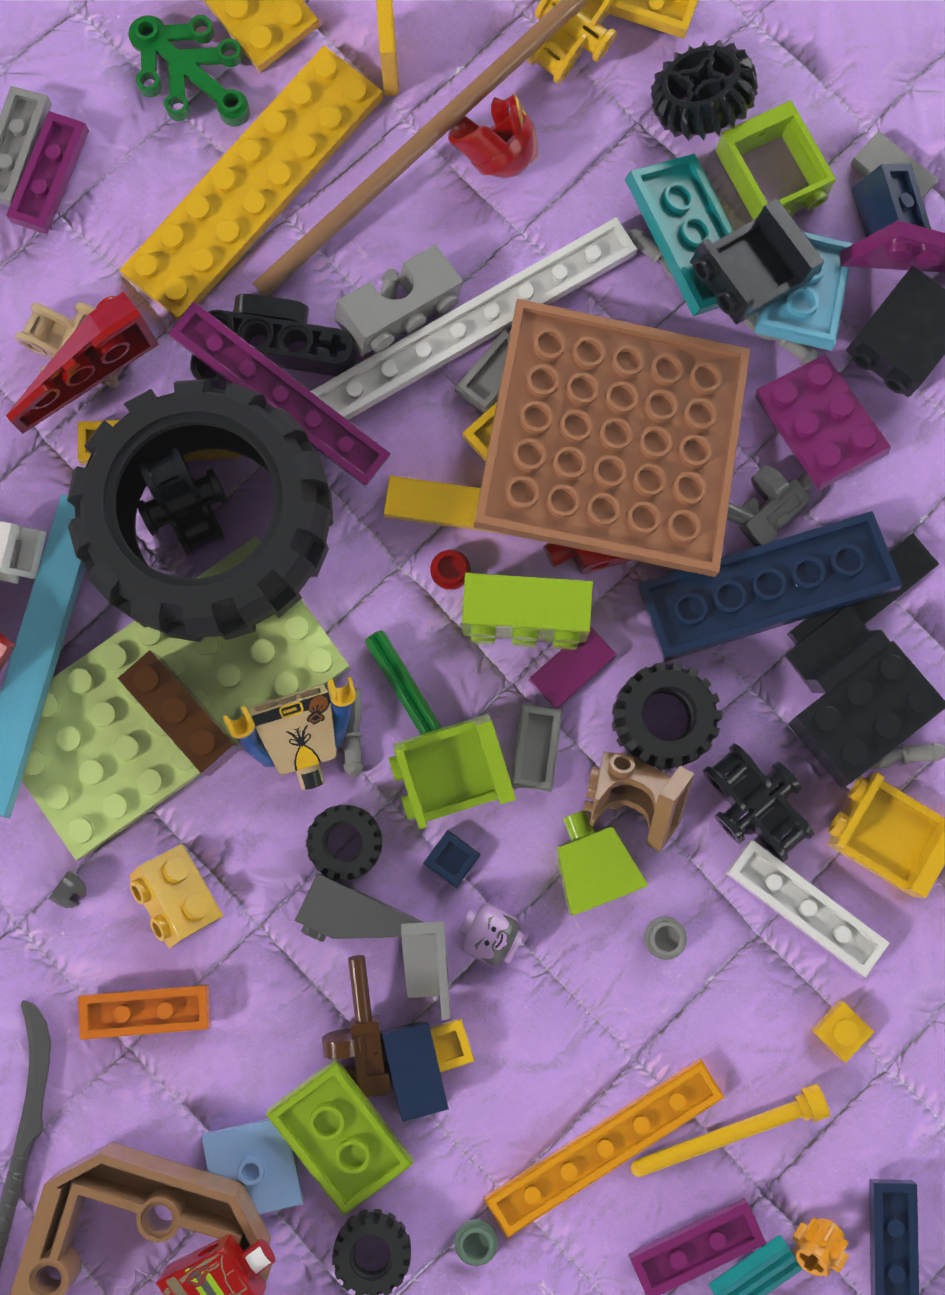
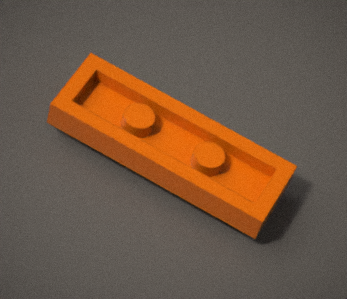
[78,984,211,1040]

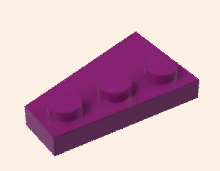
[840,220,945,273]

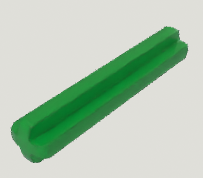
[365,630,442,735]

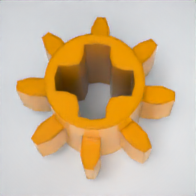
[792,1218,849,1277]

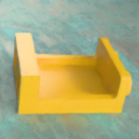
[826,772,945,899]

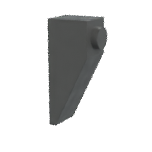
[294,873,423,942]

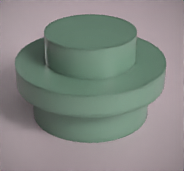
[455,1219,498,1266]

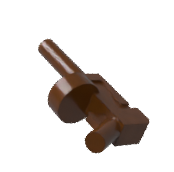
[322,955,391,1097]

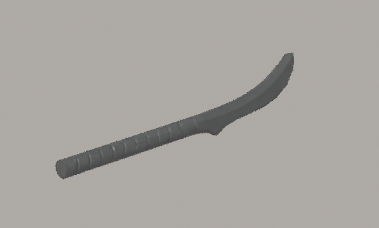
[0,1000,51,1269]

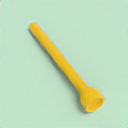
[630,1083,831,1177]

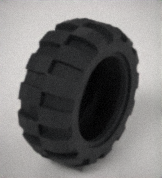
[67,379,333,642]

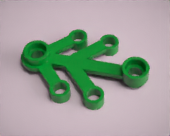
[128,15,250,127]

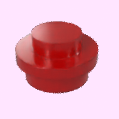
[430,549,471,590]

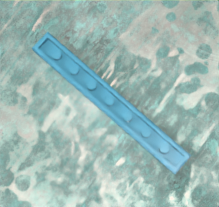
[0,494,86,818]

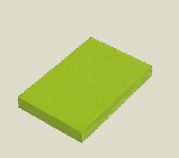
[266,1060,413,1216]

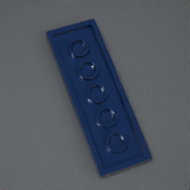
[638,511,902,662]

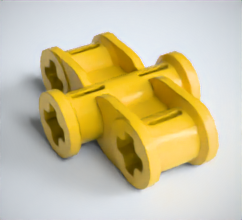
[527,0,619,84]

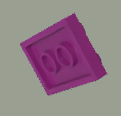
[755,354,891,490]

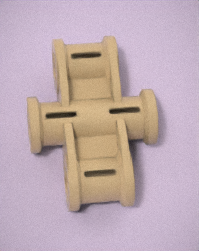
[14,302,124,389]

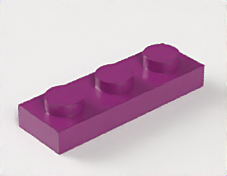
[6,111,89,234]
[628,1198,767,1295]

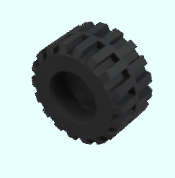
[611,662,722,770]

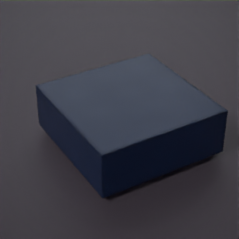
[423,830,481,888]

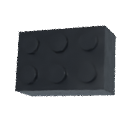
[788,641,945,788]

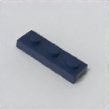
[869,1179,919,1295]

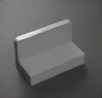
[401,921,450,1020]

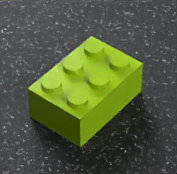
[462,573,593,650]

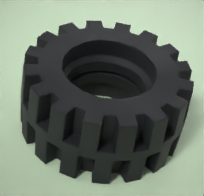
[306,805,383,880]
[332,1209,411,1295]

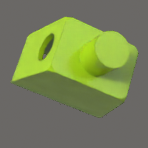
[555,810,648,916]

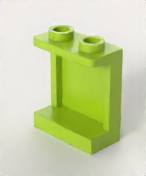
[388,714,516,830]

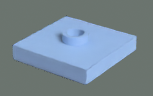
[201,1119,304,1214]

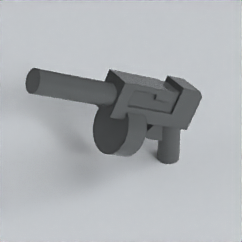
[727,465,814,546]

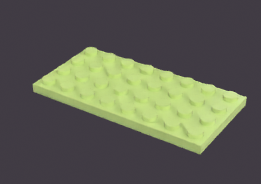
[22,536,350,861]

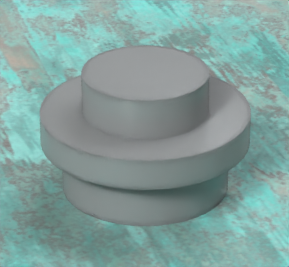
[644,917,687,960]

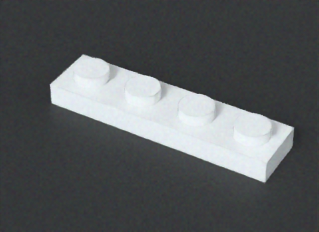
[725,840,890,978]

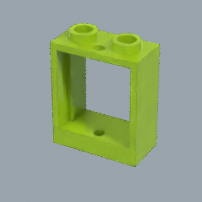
[715,100,836,220]

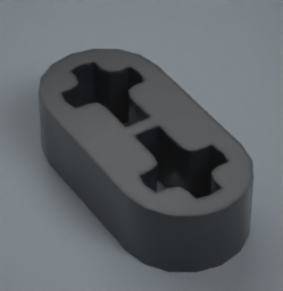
[233,294,309,324]

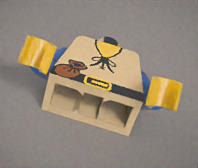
[223,677,356,790]

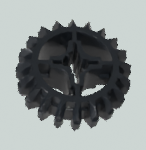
[651,40,758,141]

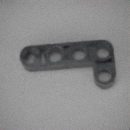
[190,310,356,390]

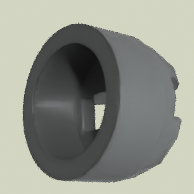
[49,871,86,908]

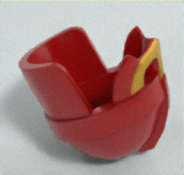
[448,94,538,178]

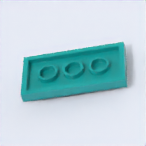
[625,153,734,316]

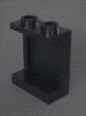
[690,199,824,325]
[846,265,945,397]

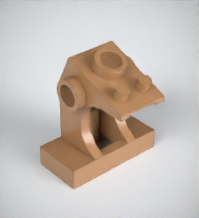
[583,751,694,852]

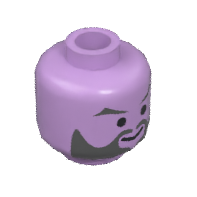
[458,903,524,967]

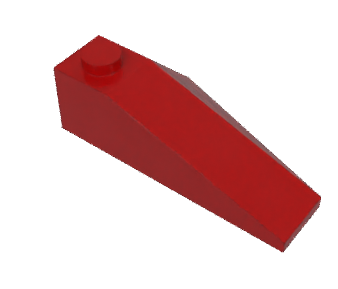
[6,292,159,434]

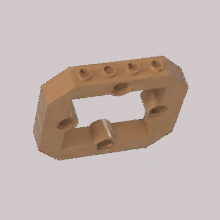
[10,1142,272,1295]

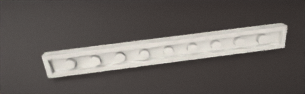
[311,217,637,420]

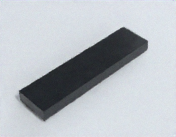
[787,533,939,644]

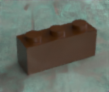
[117,650,242,776]

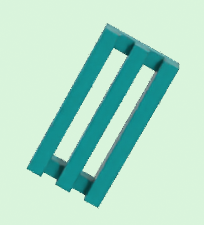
[708,1235,802,1295]

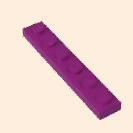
[168,301,391,487]

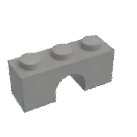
[334,244,463,357]

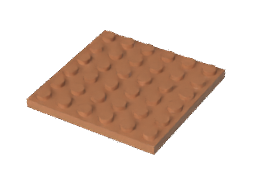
[473,299,750,577]

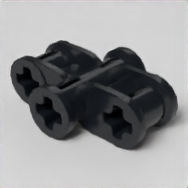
[136,446,228,555]
[703,743,815,863]

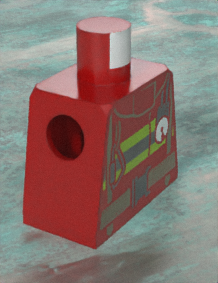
[156,1235,275,1295]

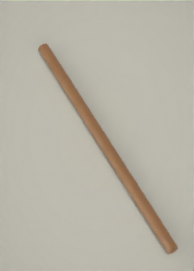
[252,0,587,296]

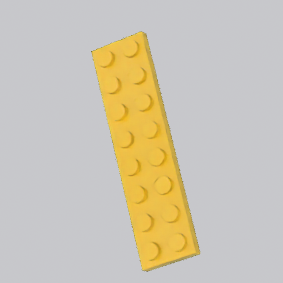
[119,45,383,320]

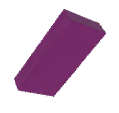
[529,626,617,709]

